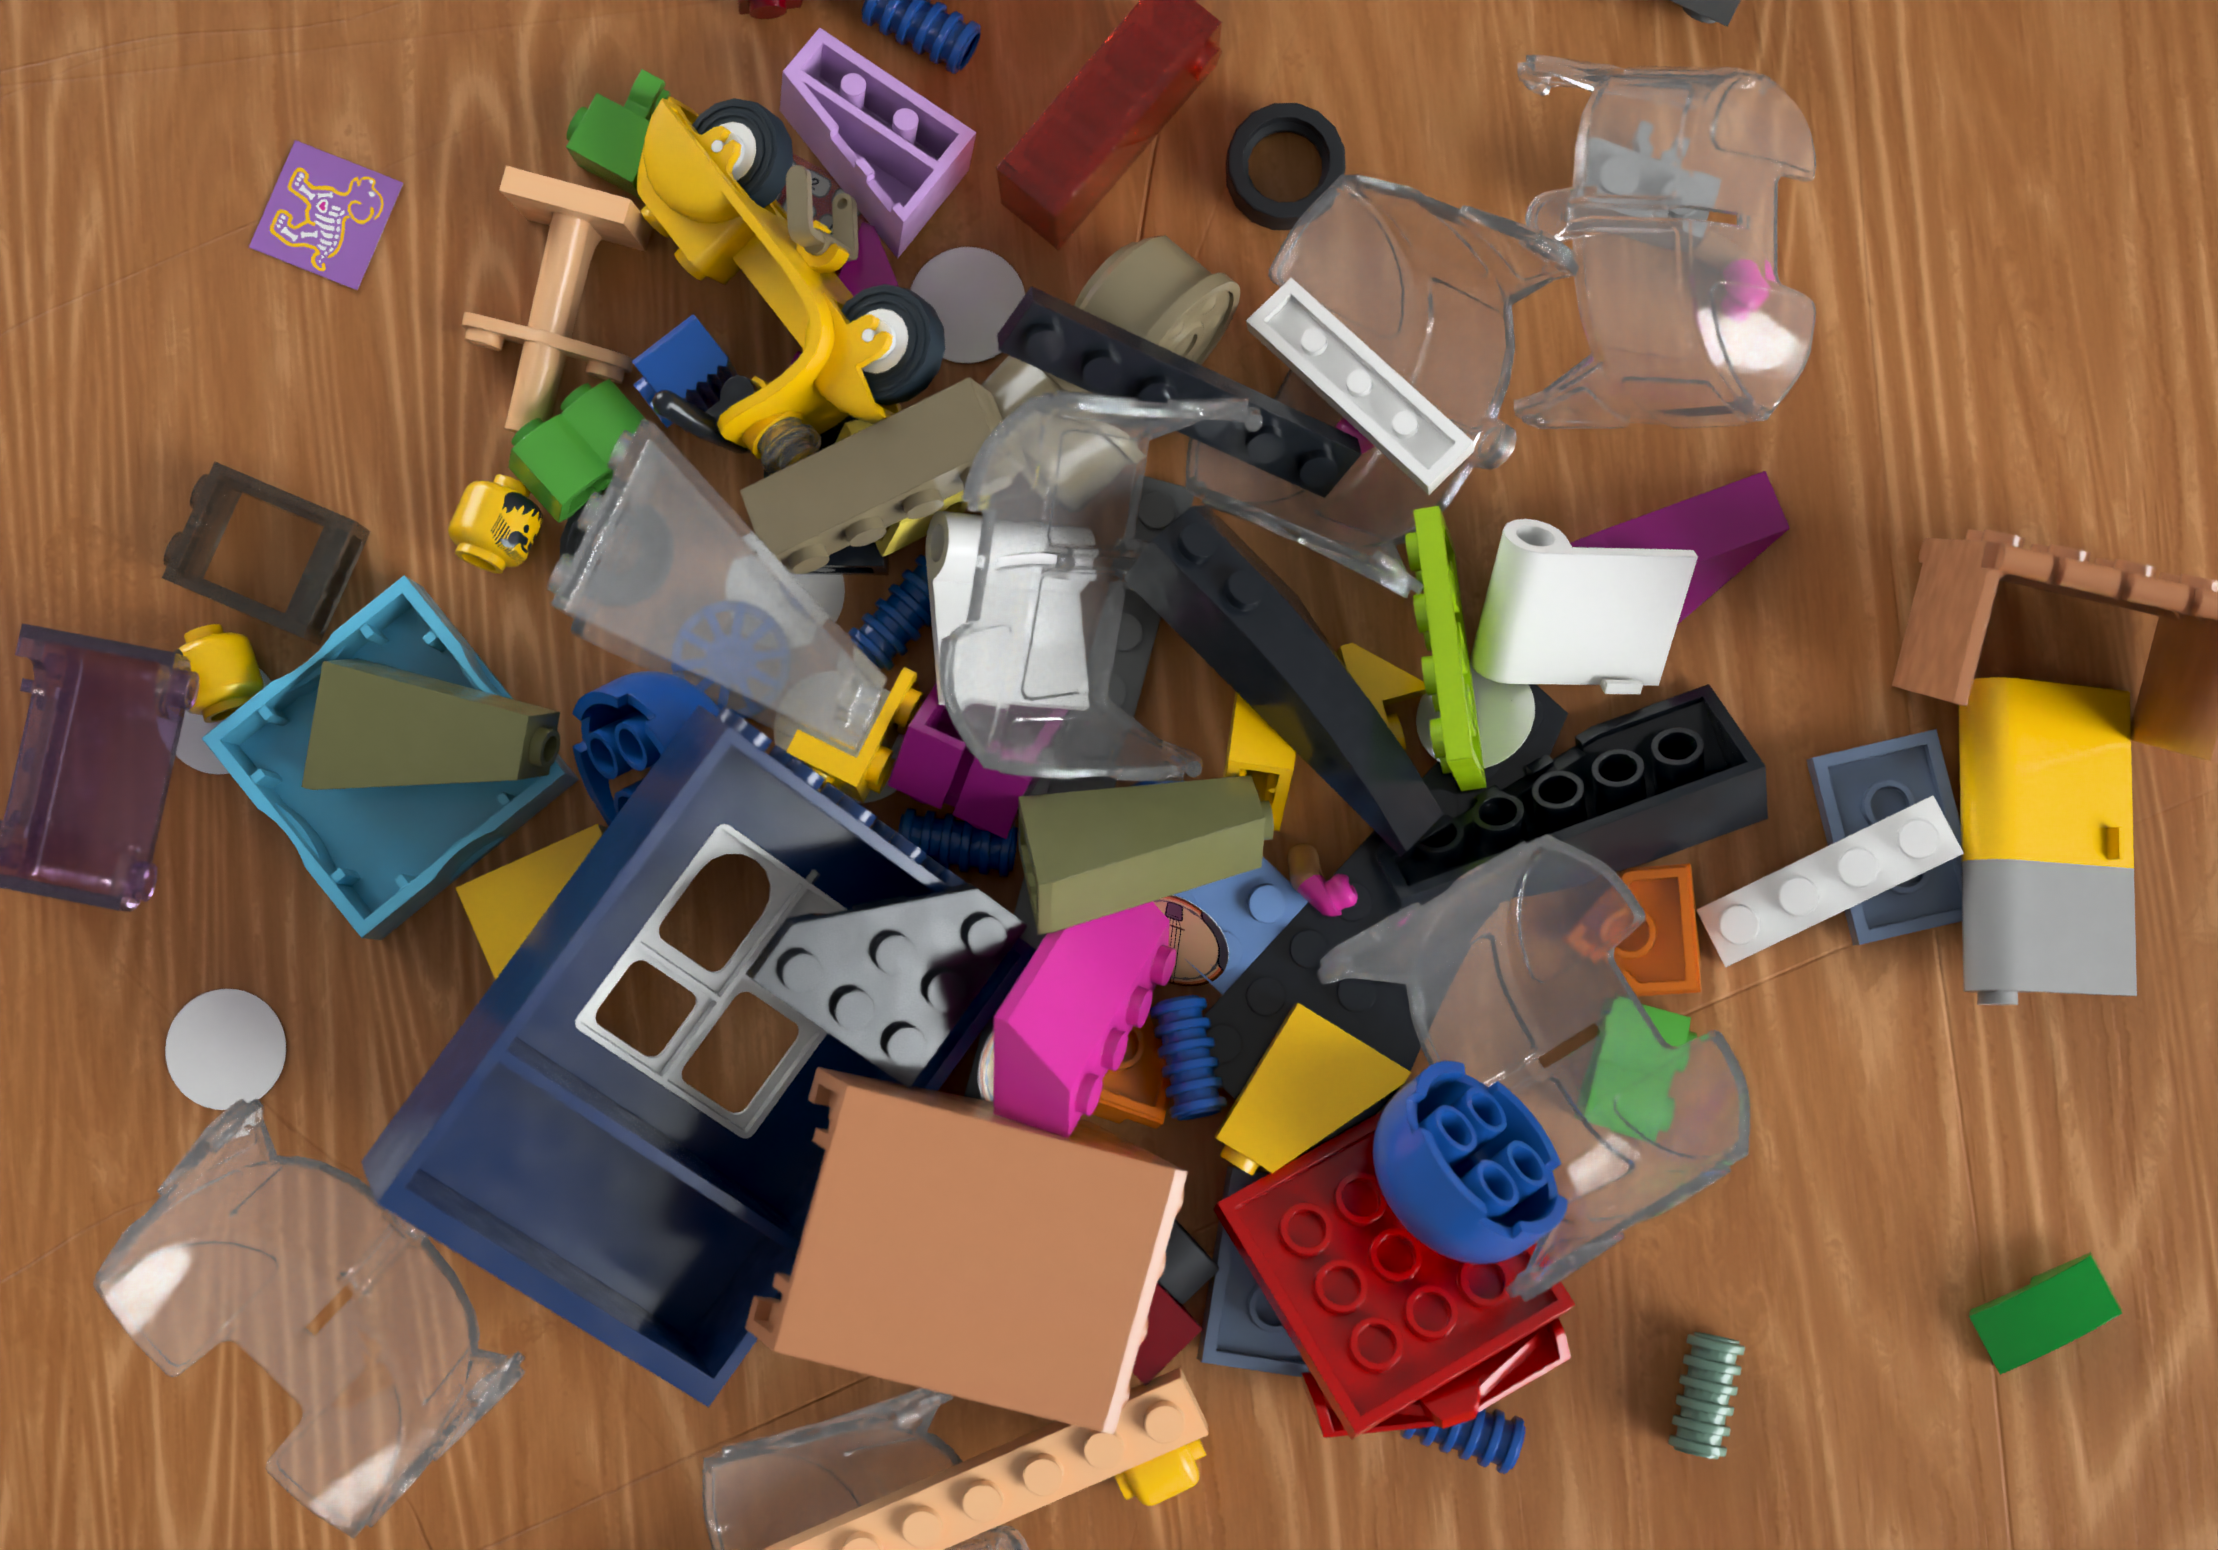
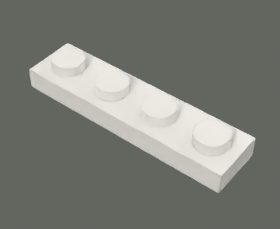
[1246,278,1474,495]
[1696,795,1964,968]

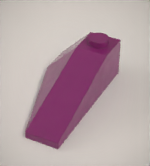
[1570,471,1790,625]

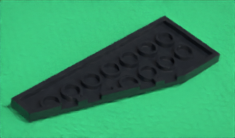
[1203,684,1568,1158]

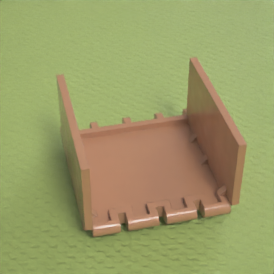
[1892,529,2218,763]

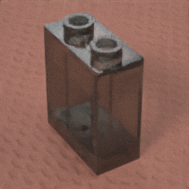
[162,462,371,646]

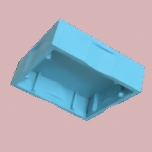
[202,575,579,940]

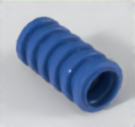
[861,0,981,74]
[848,554,932,671]
[898,808,1018,877]
[1149,995,1227,1120]
[1400,1409,1526,1474]

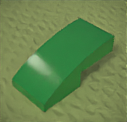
[1969,1252,2122,1375]

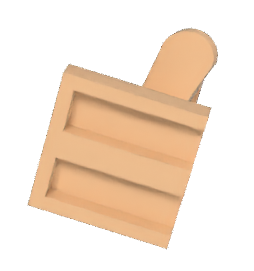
[461,166,653,433]

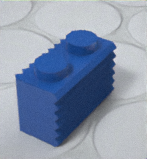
[632,314,739,432]

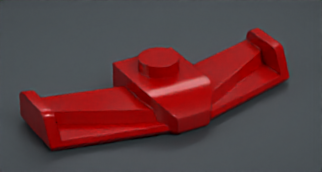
[1301,1317,1571,1438]

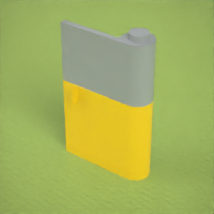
[1959,677,2137,1005]

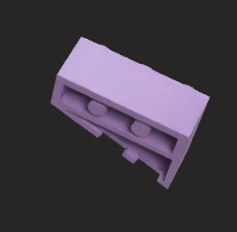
[780,28,976,259]

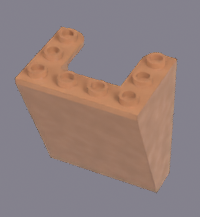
[745,1067,1187,1434]

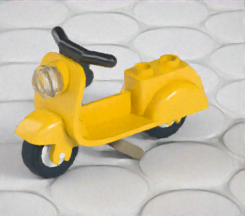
[636,96,945,475]

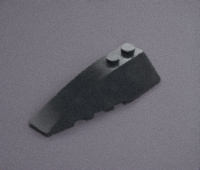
[1124,505,1443,856]
[1377,684,1768,908]

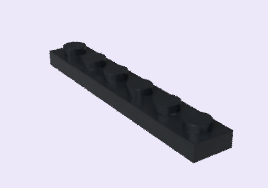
[997,286,1361,498]

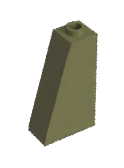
[301,658,560,790]
[1018,775,1274,934]

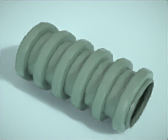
[1668,1332,1745,1459]

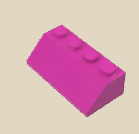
[994,902,1176,1138]

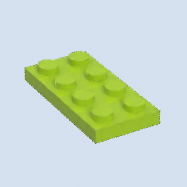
[1405,506,1487,791]

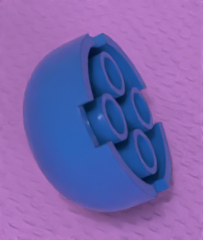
[572,671,721,826]
[1373,1061,1568,1264]

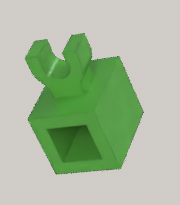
[566,69,671,200]

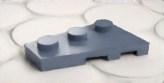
[1197,1166,1310,1377]

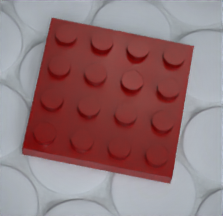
[1213,1111,1576,1440]

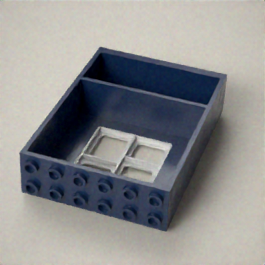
[361,705,1036,1407]

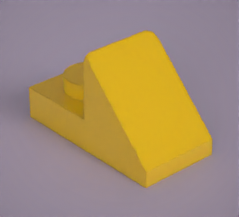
[1336,643,1426,750]

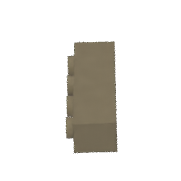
[740,377,1019,574]

